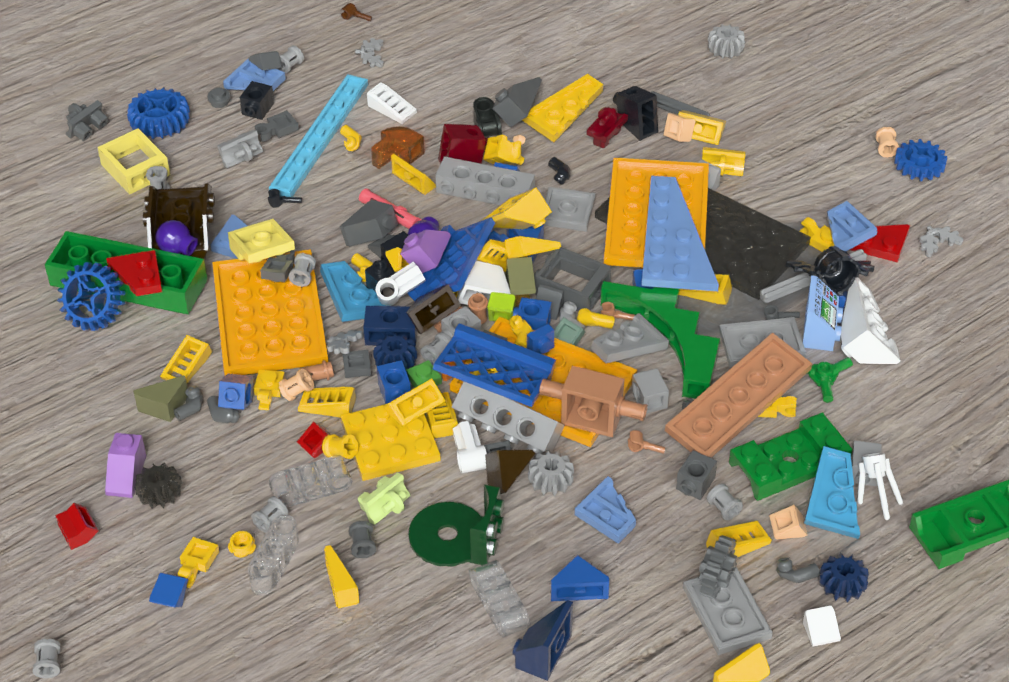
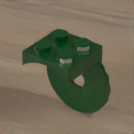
[408,485,504,567]

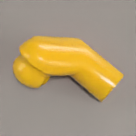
[340,125,362,151]
[351,253,373,282]
[577,308,615,329]

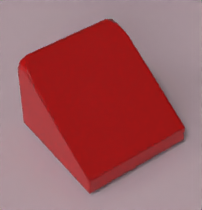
[297,421,330,458]

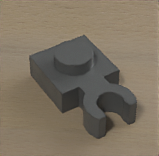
[254,111,299,142]
[260,250,295,282]

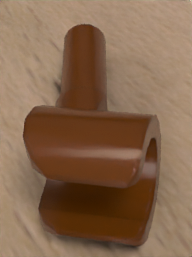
[341,3,372,22]

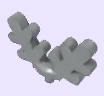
[355,38,384,68]
[919,226,963,257]
[325,330,363,354]

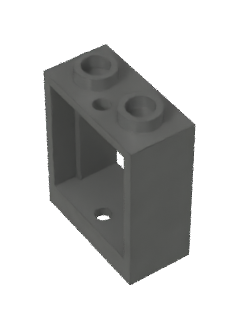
[534,247,611,311]

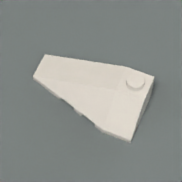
[840,277,901,364]

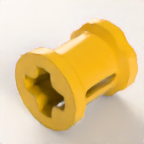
[322,434,358,459]

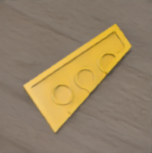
[522,74,603,142]

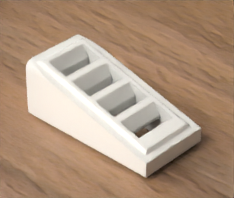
[367,82,417,124]

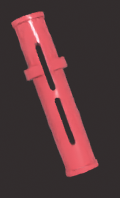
[359,188,421,229]

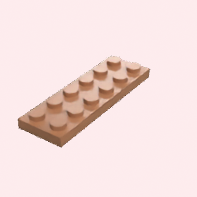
[665,333,813,458]

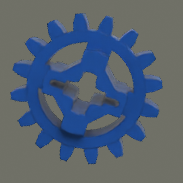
[894,139,947,181]

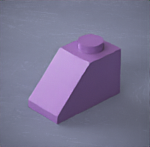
[400,230,451,273]
[105,433,147,498]

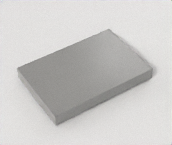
[719,317,806,368]
[683,567,772,655]

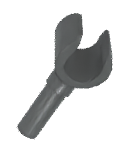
[764,305,800,320]

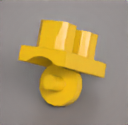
[702,147,746,176]

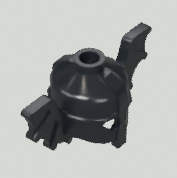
[786,246,875,296]

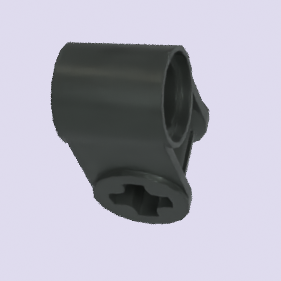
[473,97,502,137]

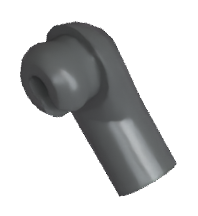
[207,396,240,423]
[776,557,820,583]

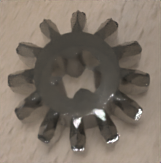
[134,462,182,509]

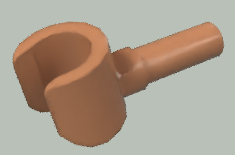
[600,302,635,321]
[628,430,666,454]

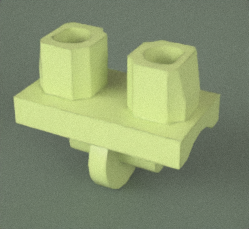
[358,473,410,525]

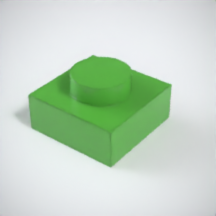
[406,360,442,388]

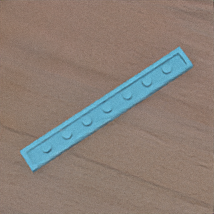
[269,74,368,197]

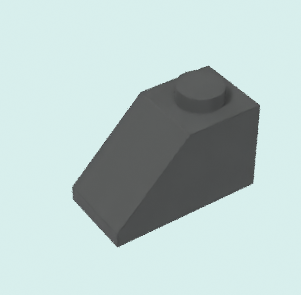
[340,199,398,247]

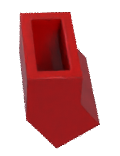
[55,503,99,550]

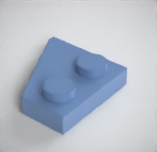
[827,201,877,251]
[575,476,636,544]

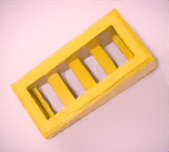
[505,236,561,259]
[477,239,528,272]
[679,274,732,305]
[160,335,212,383]
[298,387,356,418]
[426,392,458,439]
[706,521,772,557]
[324,545,359,608]

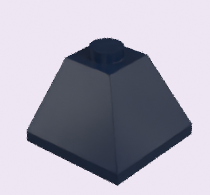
[513,600,573,681]

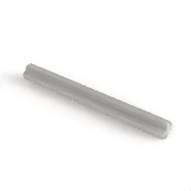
[759,249,867,303]

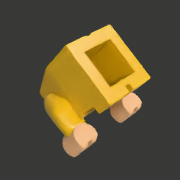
[483,134,526,165]

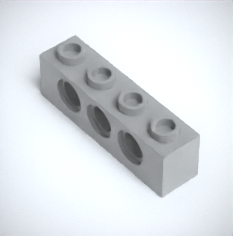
[436,157,535,205]
[452,382,565,454]

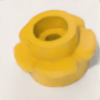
[228,531,256,558]

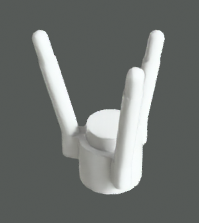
[857,453,903,520]

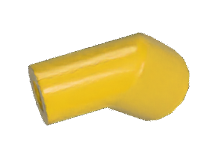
[509,315,533,348]

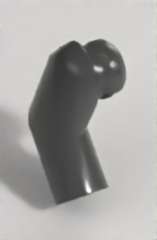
[174,386,203,421]

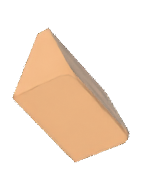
[663,113,695,142]
[769,505,808,539]

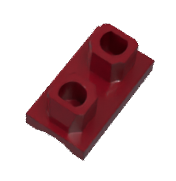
[586,107,628,148]

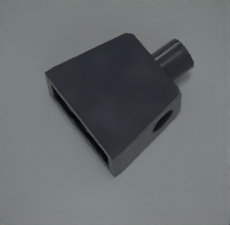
[613,86,658,141]

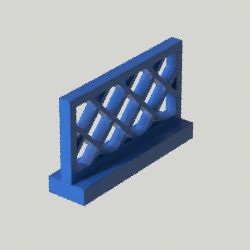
[408,218,495,301]
[433,323,556,407]

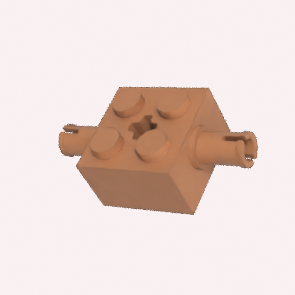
[539,366,648,438]

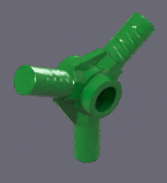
[807,357,853,403]

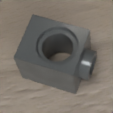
[676,450,717,500]

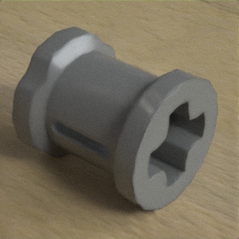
[348,521,376,558]

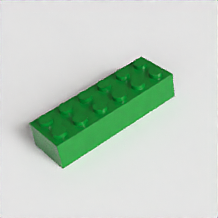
[44,231,207,315]

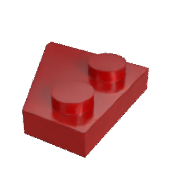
[850,224,910,263]
[106,250,162,296]

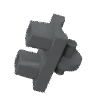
[66,100,108,141]

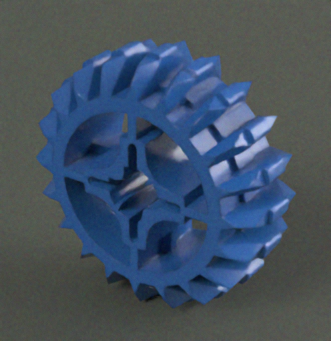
[127,87,190,139]
[57,262,126,331]

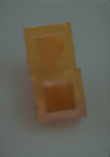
[371,126,425,169]

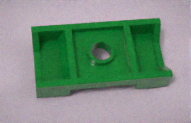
[729,412,852,501]
[909,480,1009,569]

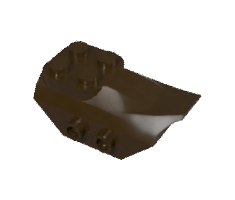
[143,183,215,260]

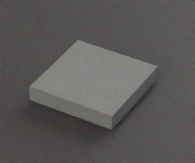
[544,187,596,232]

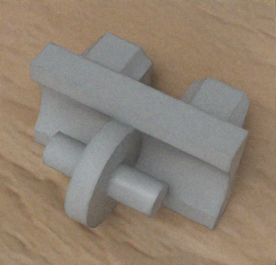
[217,130,263,168]

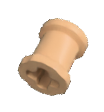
[875,127,899,158]
[279,369,314,401]

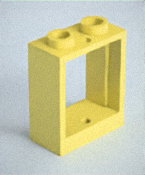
[97,128,170,195]

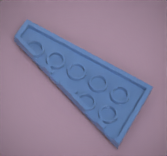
[642,176,719,292]

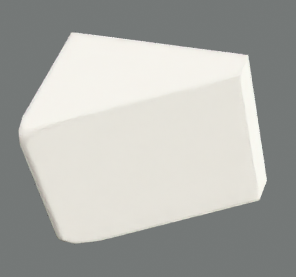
[803,606,841,647]

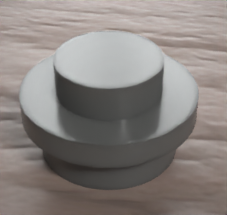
[207,87,230,108]

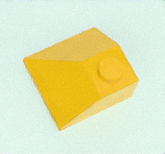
[479,187,552,229]

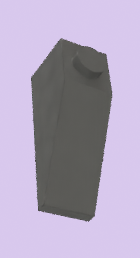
[492,77,542,127]

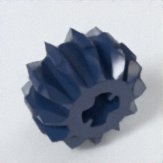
[373,333,417,370]
[819,552,869,603]

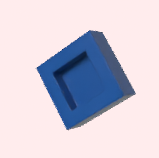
[527,324,554,354]

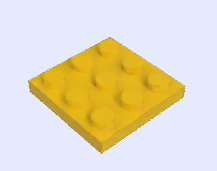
[340,404,441,481]

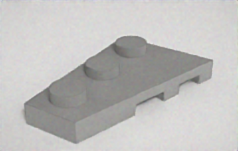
[591,313,669,363]

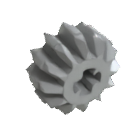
[708,24,745,59]
[528,449,574,496]

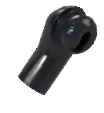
[548,157,571,185]

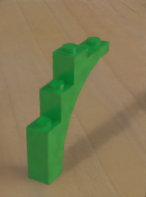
[601,281,720,399]

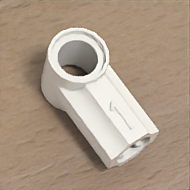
[376,262,426,306]
[453,421,487,474]

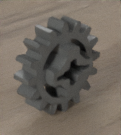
[699,535,737,599]

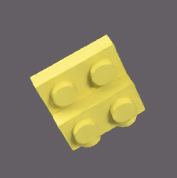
[228,219,295,263]

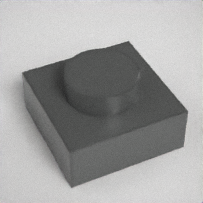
[343,350,371,378]

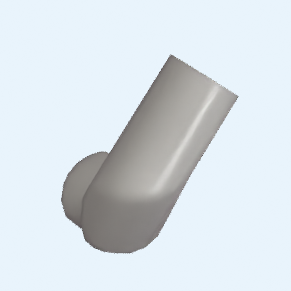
[559,301,585,329]

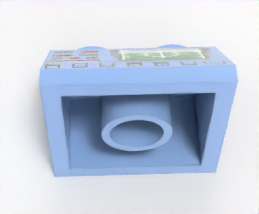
[803,275,843,351]

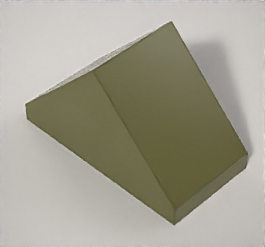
[506,257,536,295]
[133,375,187,422]

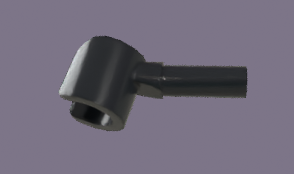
[267,189,302,208]

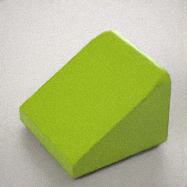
[487,292,516,321]

